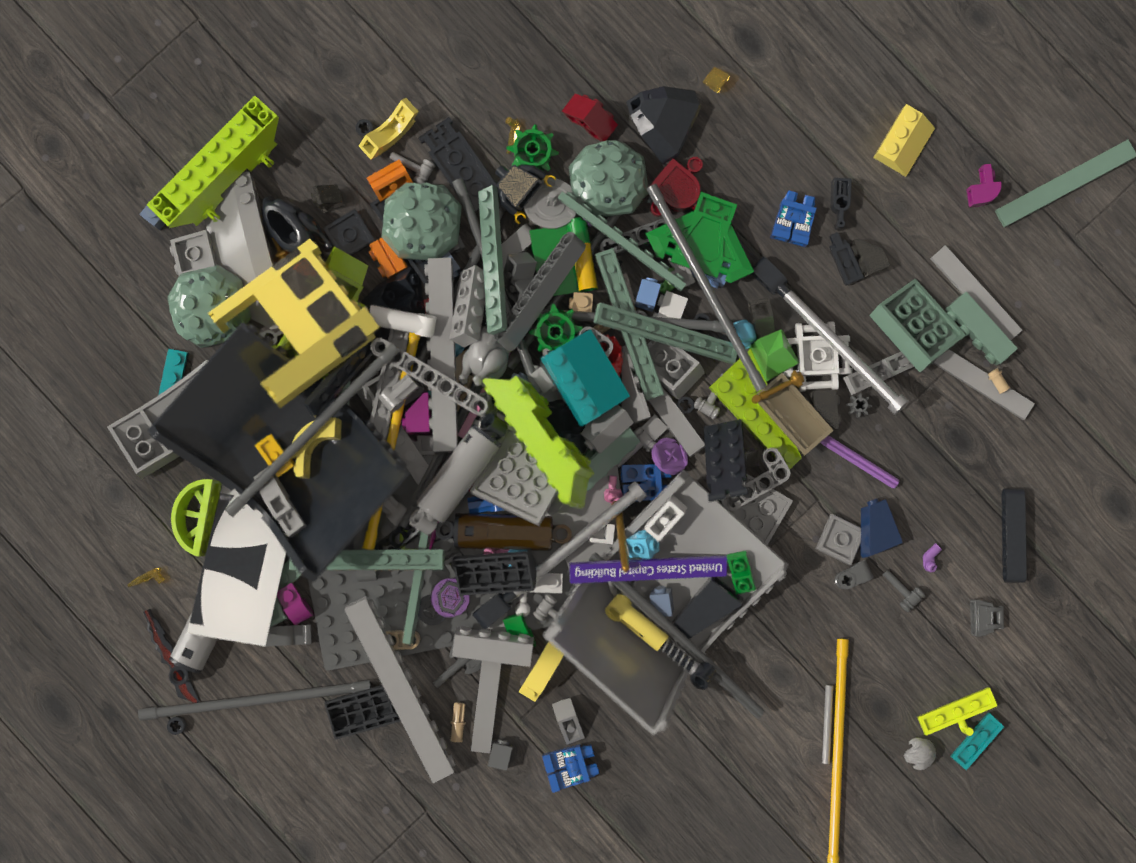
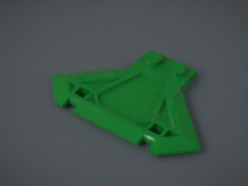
[646,192,754,283]

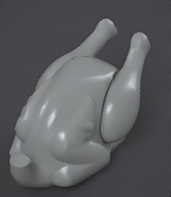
[459,325,511,388]

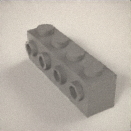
[449,265,485,347]
[452,626,534,667]

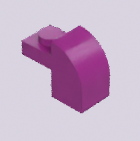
[966,164,1001,208]
[276,582,314,625]

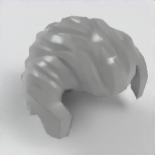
[904,738,936,770]

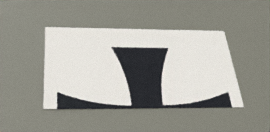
[187,484,286,646]

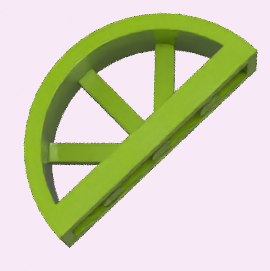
[171,479,221,557]

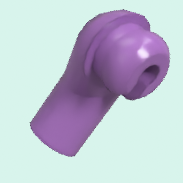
[923,543,942,573]

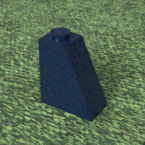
[861,498,903,558]

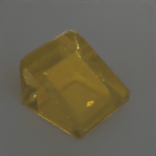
[703,67,730,93]

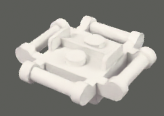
[783,322,852,392]

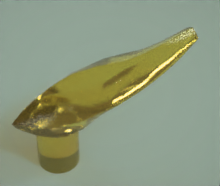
[505,117,520,154]
[127,567,165,587]

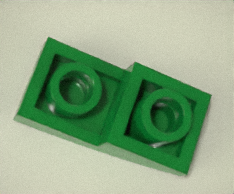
[727,551,756,594]
[503,613,536,647]

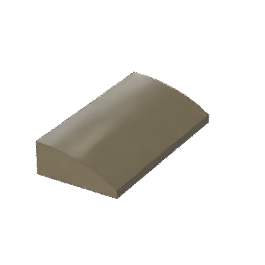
[757,373,834,456]

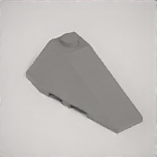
[621,345,651,425]

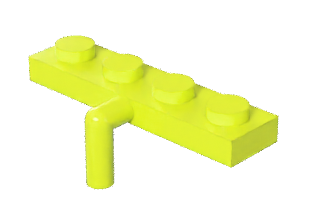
[917,687,997,736]

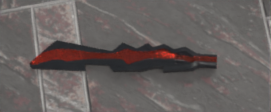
[143,609,199,703]

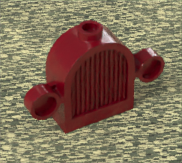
[649,157,703,217]

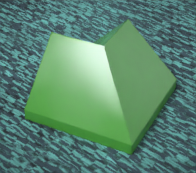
[749,329,799,382]

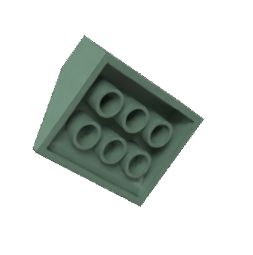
[869,279,966,372]

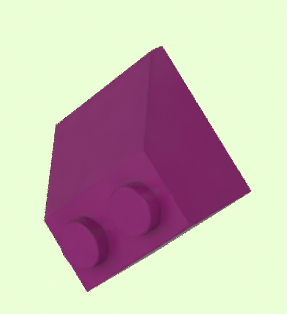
[402,393,432,435]

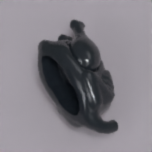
[262,196,333,259]

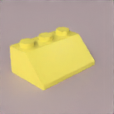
[873,104,935,177]

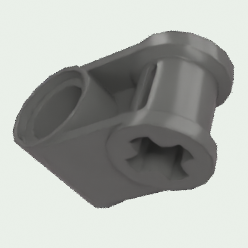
[834,560,874,589]

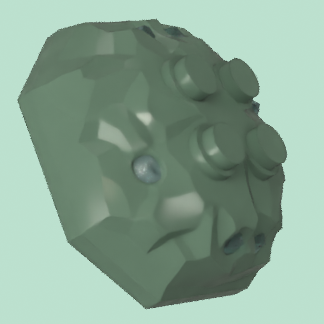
[569,141,649,217]
[382,182,462,260]
[168,265,252,348]

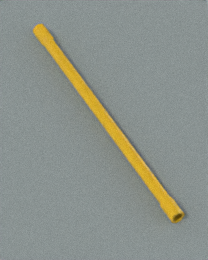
[362,332,420,550]
[827,639,849,863]

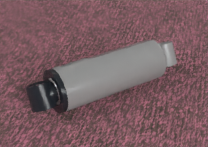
[410,413,508,535]
[168,613,218,686]

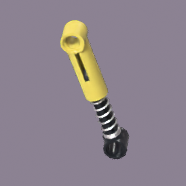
[605,594,717,690]

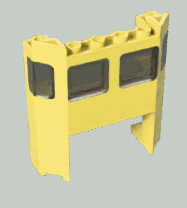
[208,239,379,408]

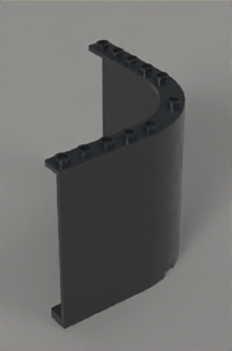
[148,321,411,583]

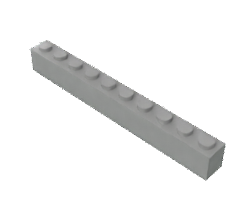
[425,258,458,453]
[344,596,456,783]

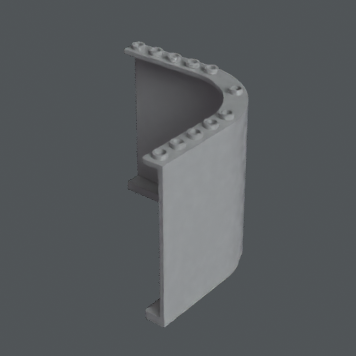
[544,470,788,735]

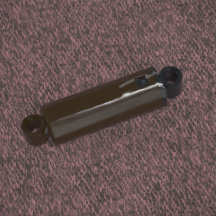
[435,513,572,551]

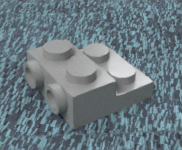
[170,230,217,275]

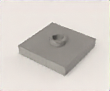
[815,514,861,565]

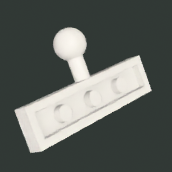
[515,573,563,617]

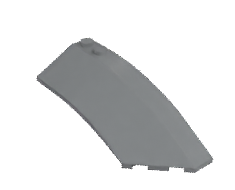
[204,171,280,331]
[107,360,208,480]

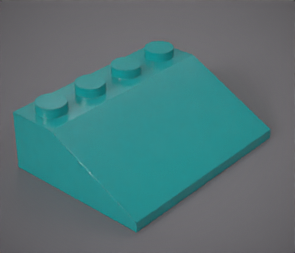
[540,329,630,426]

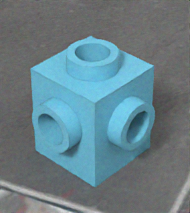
[626,530,660,559]

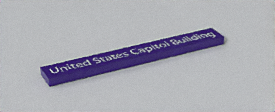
[569,555,727,584]

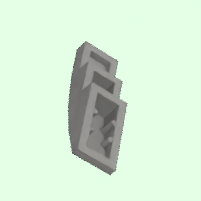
[844,352,914,395]
[648,387,705,457]

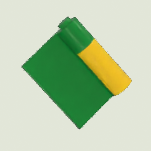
[529,217,598,297]

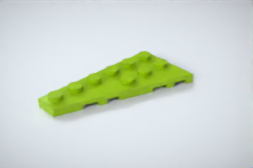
[709,349,802,470]

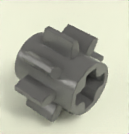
[846,393,872,418]

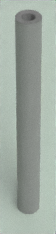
[822,685,833,764]

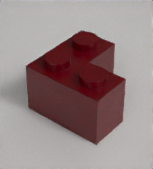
[562,93,618,142]

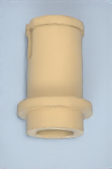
[988,368,1010,394]

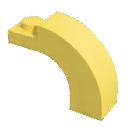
[359,98,419,160]
[292,418,342,479]
[519,641,564,702]

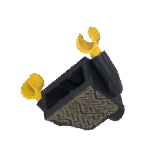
[495,164,556,224]

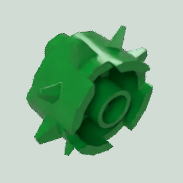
[507,125,559,171]
[529,304,583,351]

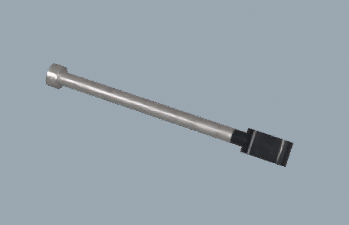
[751,256,909,415]
[472,482,647,629]

